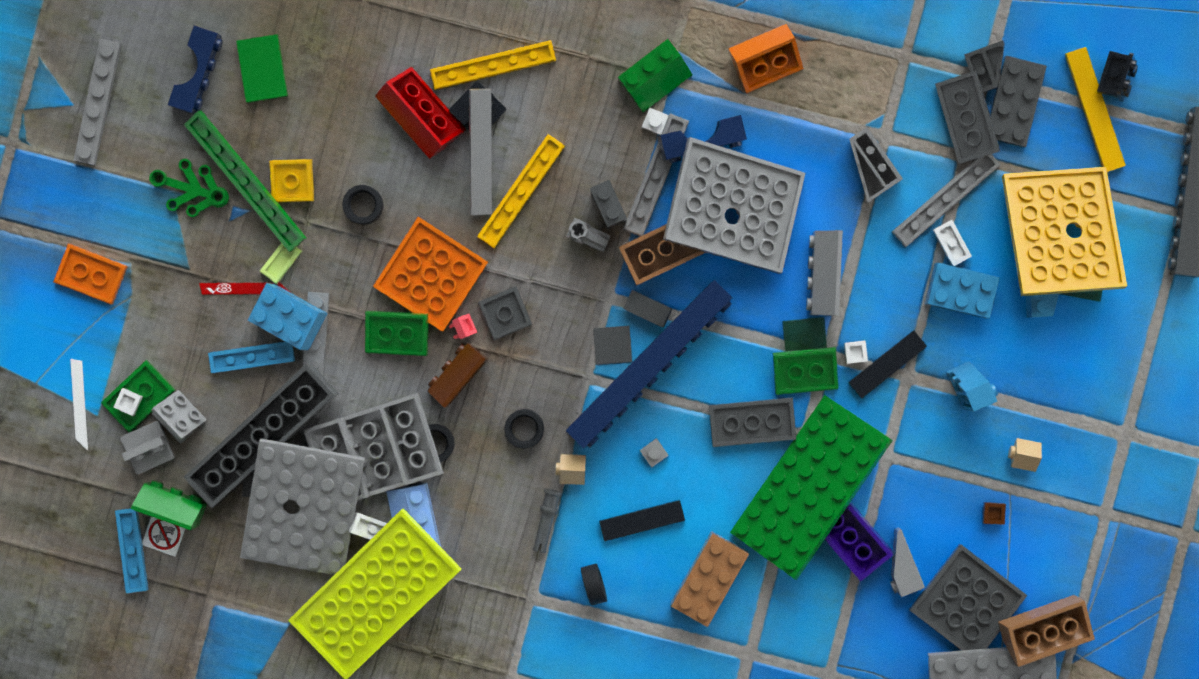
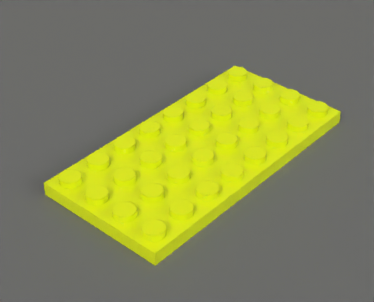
[288,509,461,679]

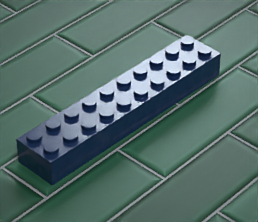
[566,280,733,449]

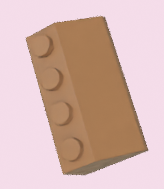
[998,595,1095,667]

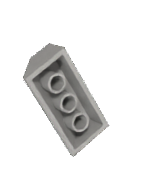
[806,230,843,316]

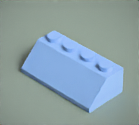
[386,482,441,547]

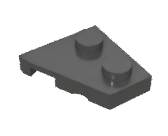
[964,40,1005,92]

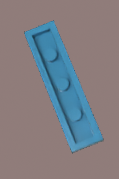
[208,342,295,373]
[115,508,149,593]

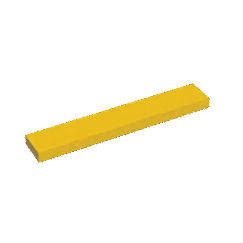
[430,40,556,90]
[1065,47,1126,172]
[477,134,565,249]

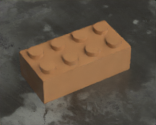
[618,224,706,285]
[670,531,749,627]

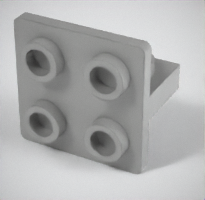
[152,390,206,444]
[121,421,175,474]

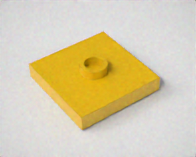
[269,159,314,202]

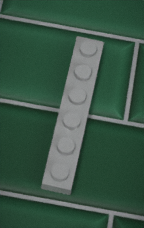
[73,39,122,166]
[302,292,330,418]

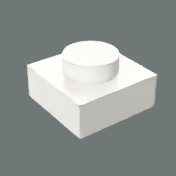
[642,108,669,135]
[844,341,868,364]
[114,388,143,416]

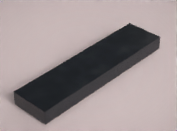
[848,330,927,399]
[599,500,685,541]

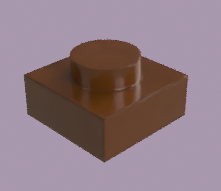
[982,502,1006,525]

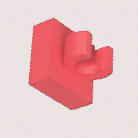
[449,314,477,340]

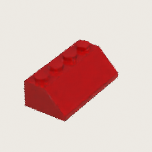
[375,67,466,159]

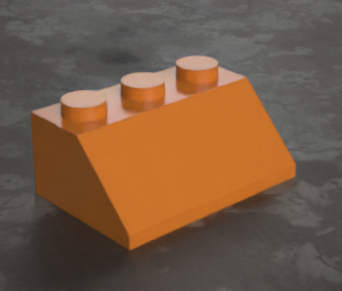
[728,24,804,93]

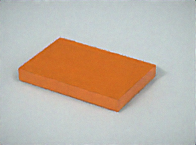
[53,243,128,305]

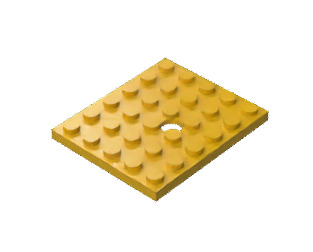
[1002,167,1127,296]

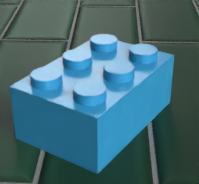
[924,263,1000,319]
[248,283,328,350]

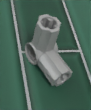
[566,218,611,252]

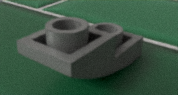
[623,290,672,328]

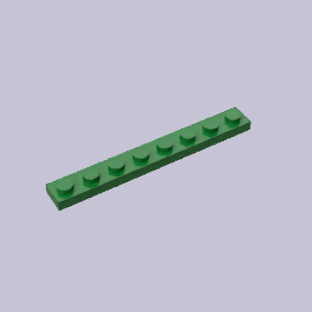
[184,110,307,252]

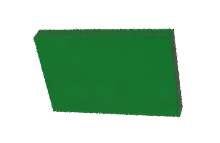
[236,34,288,103]
[365,311,428,356]
[773,347,838,395]
[101,360,176,433]

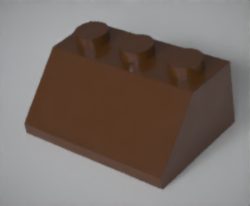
[428,343,488,408]

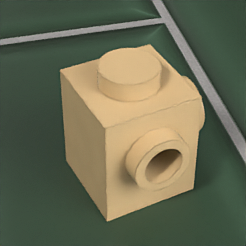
[1008,438,1042,472]
[556,454,586,485]

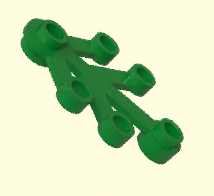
[149,159,229,218]

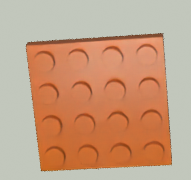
[373,217,489,332]

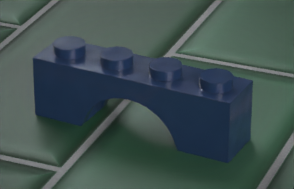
[168,25,223,114]
[657,115,747,163]

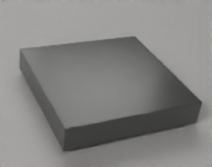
[478,286,533,341]

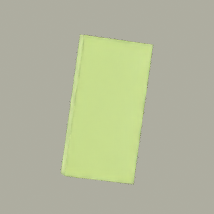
[260,243,302,284]

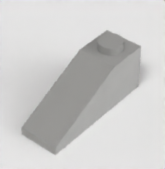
[890,527,925,597]

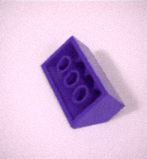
[825,502,893,581]

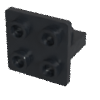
[1097,51,1138,102]
[449,81,506,130]

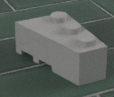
[850,127,903,203]

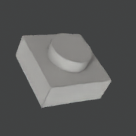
[640,438,669,467]

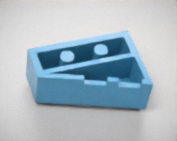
[946,362,998,412]

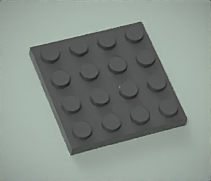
[909,544,1027,651]

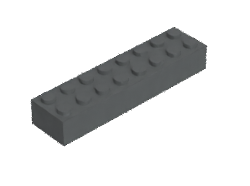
[184,363,339,508]

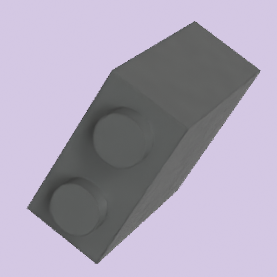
[590,180,627,229]

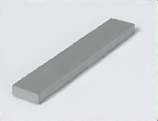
[469,89,492,215]
[623,113,689,236]
[892,154,1001,247]

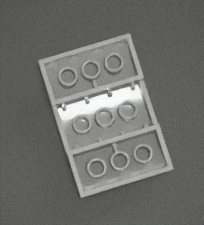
[303,393,444,500]

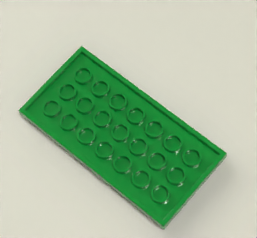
[730,395,893,580]

